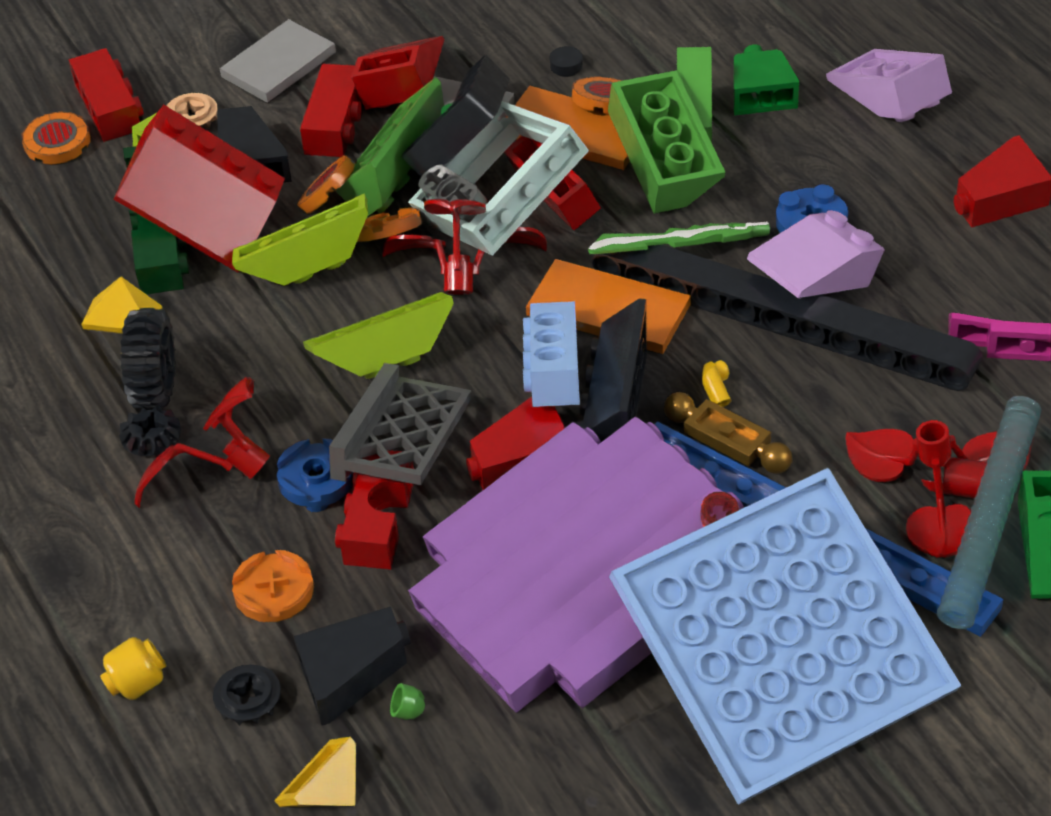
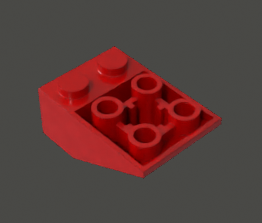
[351,36,444,109]

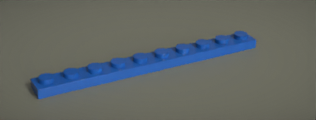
[654,422,1003,637]

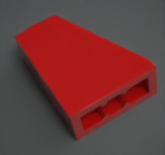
[954,135,1051,228]
[466,397,565,491]

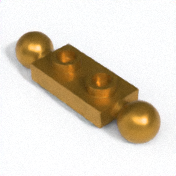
[664,392,792,474]

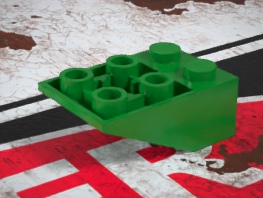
[1017,471,1051,599]

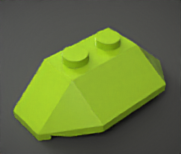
[232,193,368,286]
[303,292,454,379]

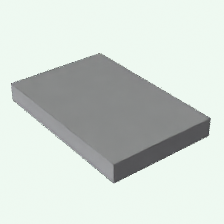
[220,19,336,103]

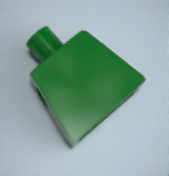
[733,44,799,116]

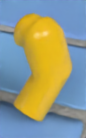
[702,360,731,407]

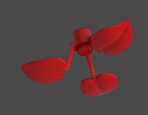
[383,199,547,295]
[135,376,270,508]
[846,420,1034,558]

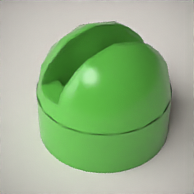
[390,683,425,720]

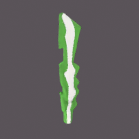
[588,222,770,254]

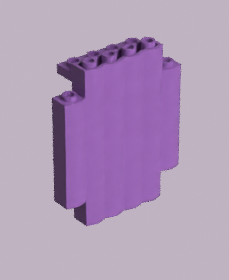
[408,417,744,713]

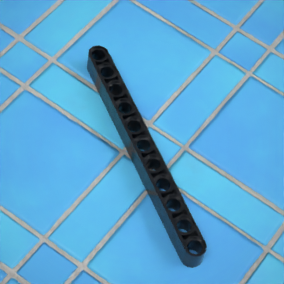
[592,231,982,391]

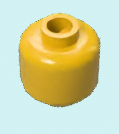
[100,637,166,700]

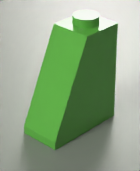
[677,47,712,143]

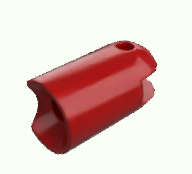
[921,457,995,501]

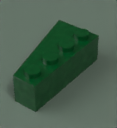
[123,146,189,295]

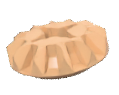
[166,93,218,128]

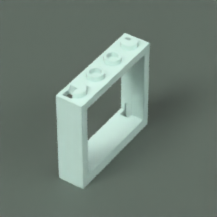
[408,101,589,256]

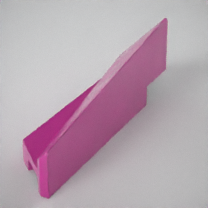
[948,313,1051,361]

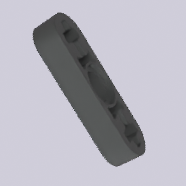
[419,165,488,221]

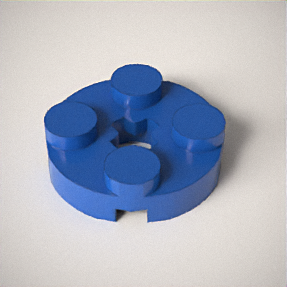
[776,184,848,233]
[277,438,354,512]

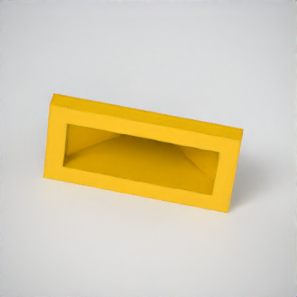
[82,277,163,333]
[274,737,356,807]

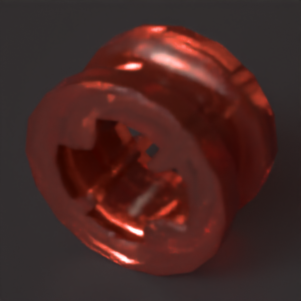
[700,491,739,527]

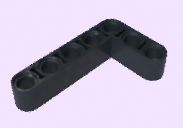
[401,55,510,177]

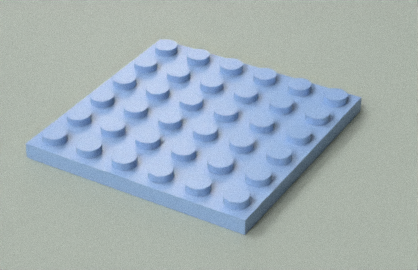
[609,468,961,805]

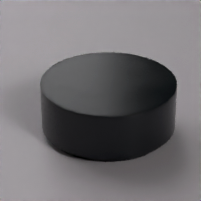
[549,46,583,76]

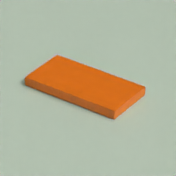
[506,86,630,170]
[526,259,691,354]

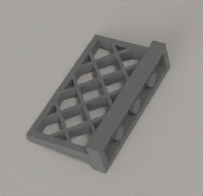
[329,363,471,485]

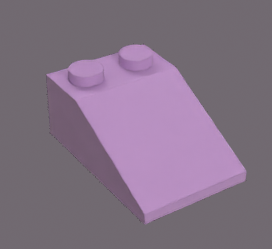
[826,49,952,122]
[747,210,885,298]

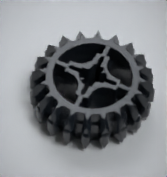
[120,308,176,410]

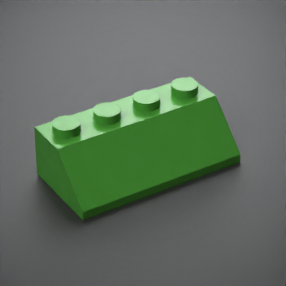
[608,70,725,213]
[334,77,444,217]

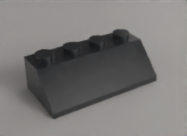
[576,299,647,442]

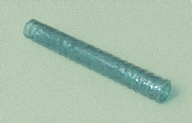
[937,396,1042,629]

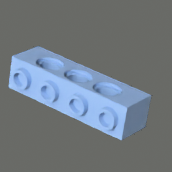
[523,301,580,407]

